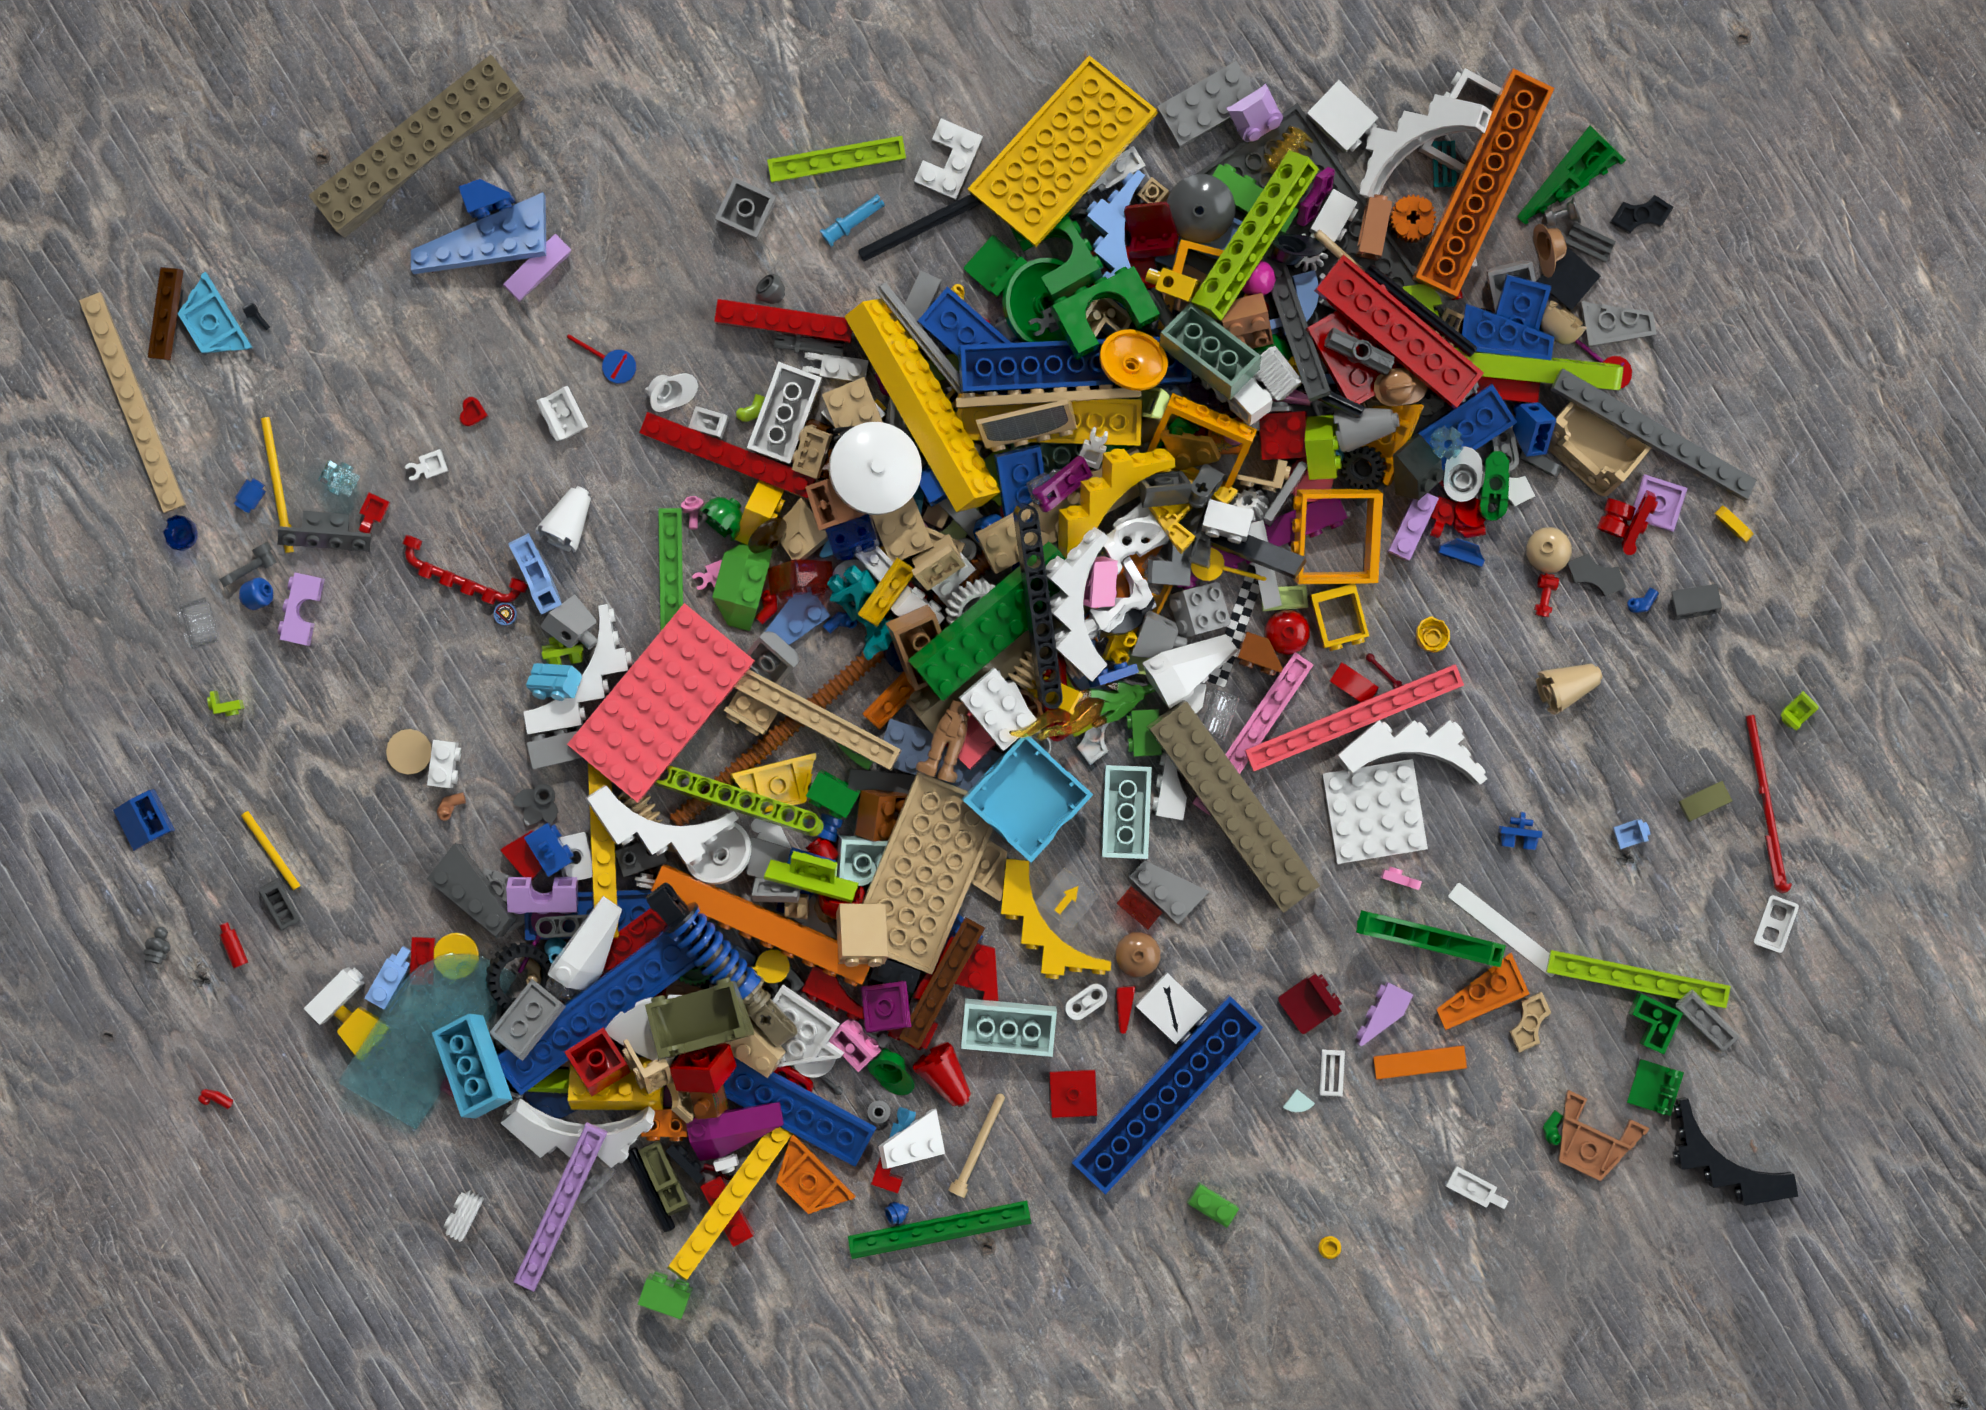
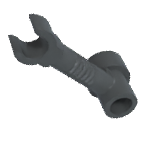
[219,541,277,587]

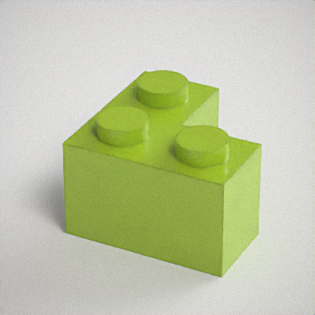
[1305,415,1341,480]

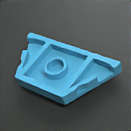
[178,272,253,353]

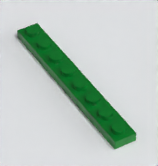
[848,1200,1032,1259]

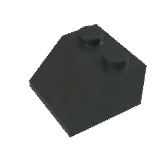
[1393,433,1444,500]

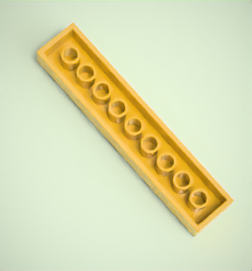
[844,298,1000,512]

